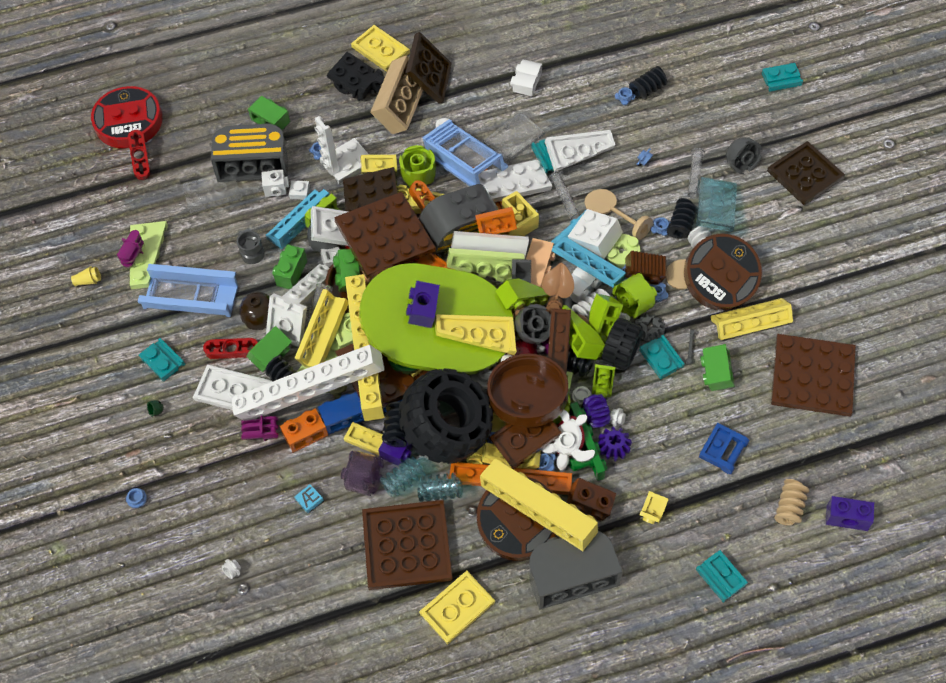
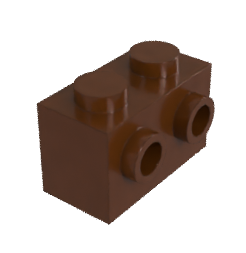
[566,478,616,521]

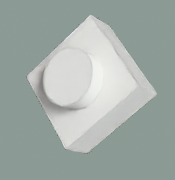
[289,181,310,200]
[321,246,340,267]

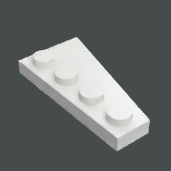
[545,130,616,172]

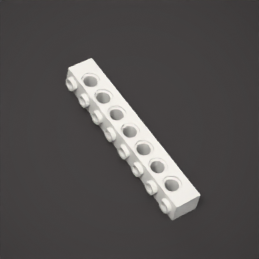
[232,345,384,420]

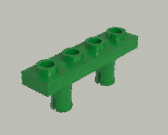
[556,402,607,481]

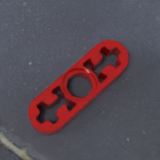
[128,130,150,180]
[203,338,258,359]

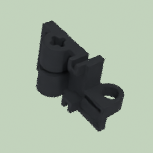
[327,52,385,101]

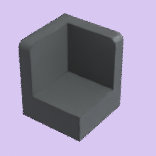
[512,259,531,283]

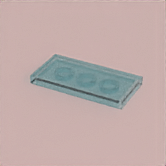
[696,177,737,232]

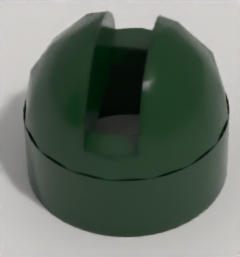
[147,400,164,417]

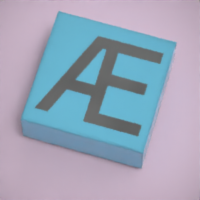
[294,484,324,513]

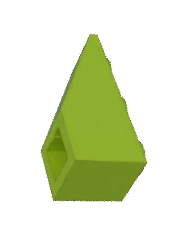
[496,278,550,310]
[592,364,615,398]

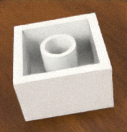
[568,209,623,259]

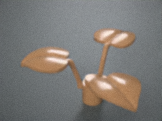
[512,262,589,336]

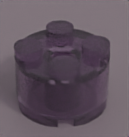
[341,450,384,496]

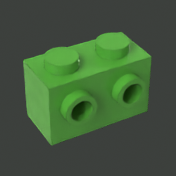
[248,96,290,130]
[272,244,307,289]
[333,249,360,292]
[246,326,292,372]
[700,344,735,391]

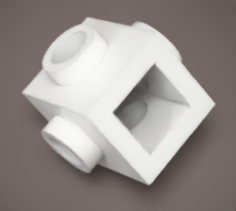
[262,170,289,197]

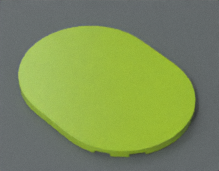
[359,263,514,375]

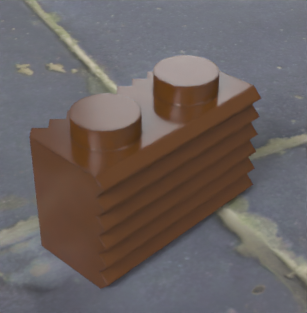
[625,250,666,284]

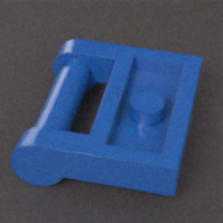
[699,423,749,474]

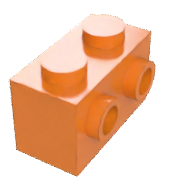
[280,408,328,453]

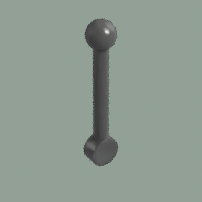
[686,329,694,365]

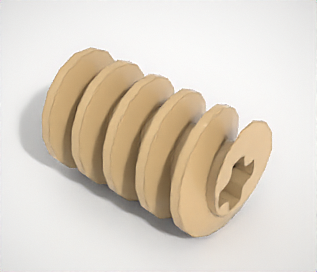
[774,479,809,526]

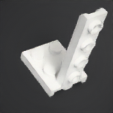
[315,116,369,185]
[266,264,329,347]

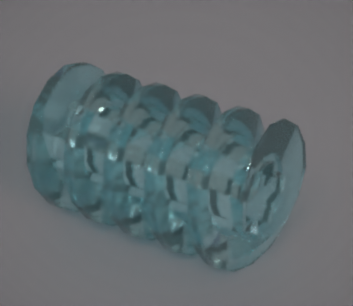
[380,456,426,497]
[417,473,463,502]

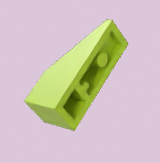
[589,293,623,357]
[562,305,605,360]

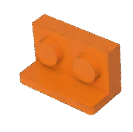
[475,207,517,234]

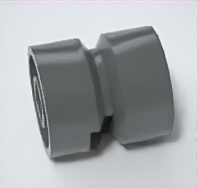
[236,230,265,264]

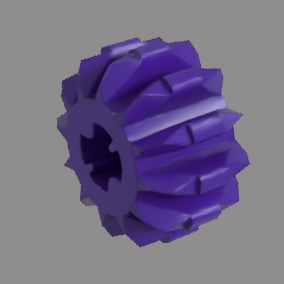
[583,394,611,428]
[597,426,632,462]

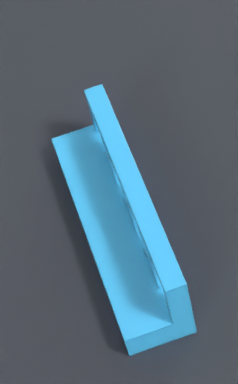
[265,189,329,249]
[552,236,626,288]

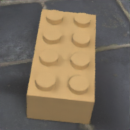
[370,56,423,134]

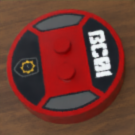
[91,86,163,148]

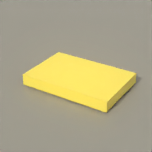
[351,25,410,72]
[419,571,495,645]

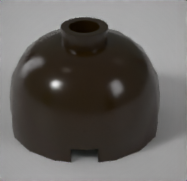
[239,292,270,330]

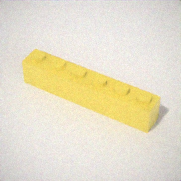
[480,458,598,551]

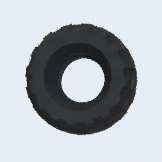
[399,368,493,464]

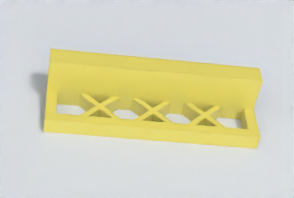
[295,289,348,368]
[711,298,793,340]

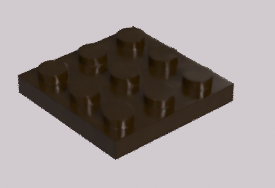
[406,32,452,104]
[767,141,845,206]
[343,167,398,212]

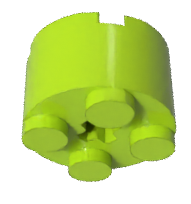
[399,145,436,187]
[612,273,657,319]

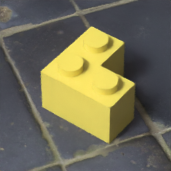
[499,191,539,236]

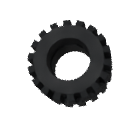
[602,317,643,371]

